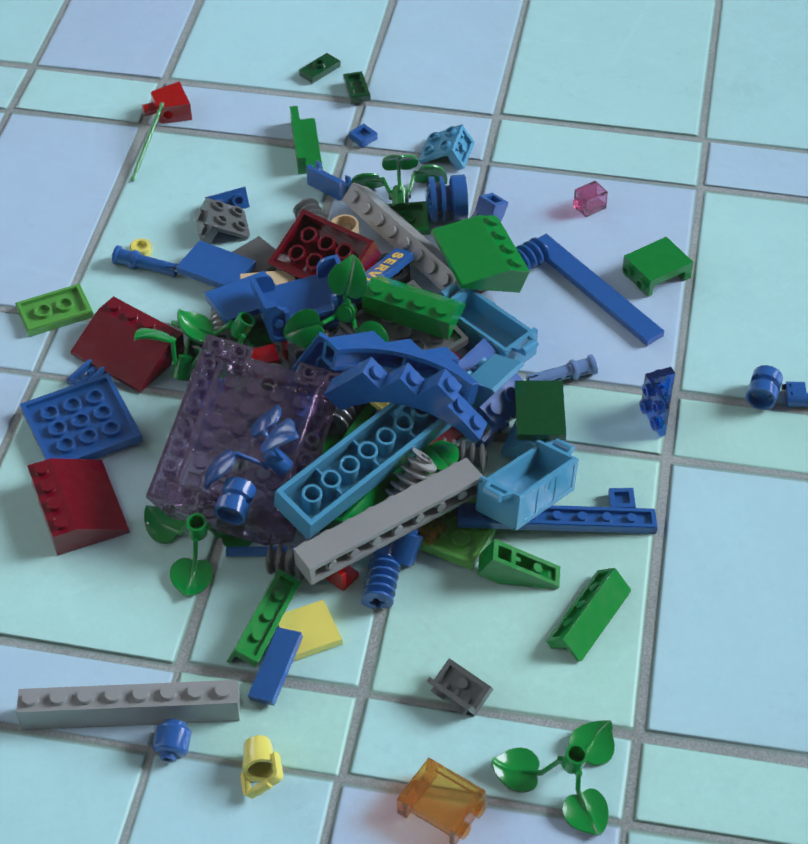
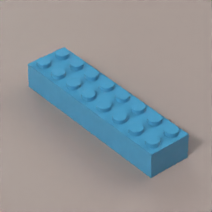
[274,403,452,540]

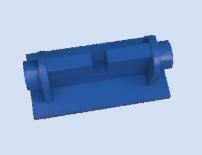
[203,186,250,209]

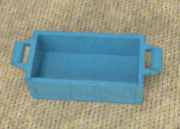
[439,283,539,364]
[475,438,579,531]

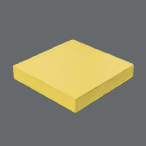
[277,600,342,661]

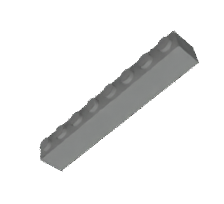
[342,183,459,296]
[293,458,483,585]
[16,680,240,730]

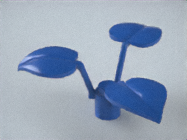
[204,404,299,490]

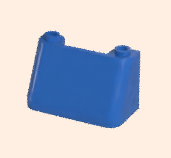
[250,254,356,343]

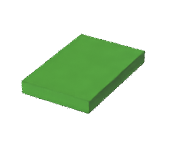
[15,283,94,337]

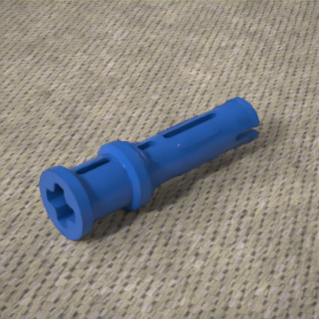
[111,245,178,277]

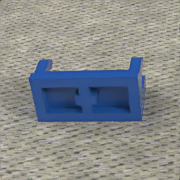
[306,160,351,201]

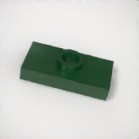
[299,53,341,84]
[343,71,371,104]

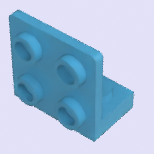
[418,124,475,170]

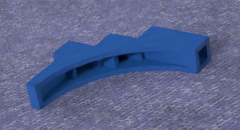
[321,331,479,405]
[324,357,487,443]

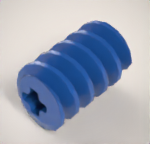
[516,237,550,271]
[361,552,401,609]

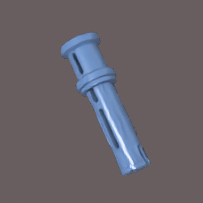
[526,354,598,381]

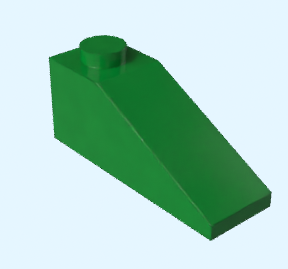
[477,539,561,589]

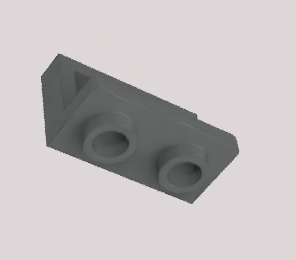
[427,658,494,716]

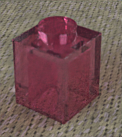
[573,181,608,217]

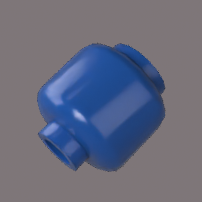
[153,719,191,762]

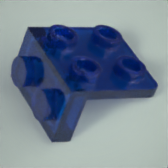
[639,367,675,437]

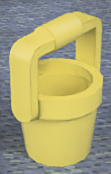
[240,735,283,799]

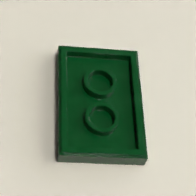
[514,380,566,440]

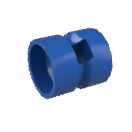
[746,365,783,410]
[214,477,256,525]

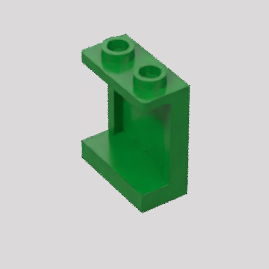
[622,236,693,297]

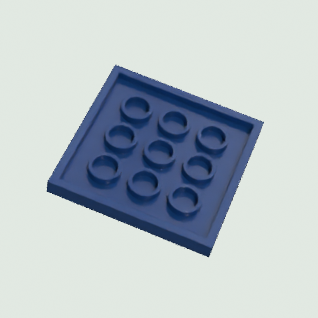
[20,373,143,460]

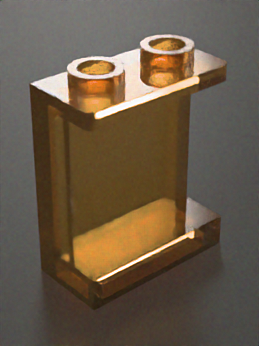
[397,757,487,844]

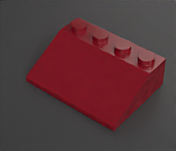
[267,209,381,279]
[70,296,185,393]
[27,458,130,556]

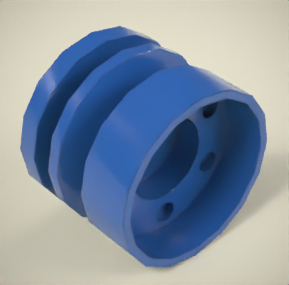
[425,174,468,222]

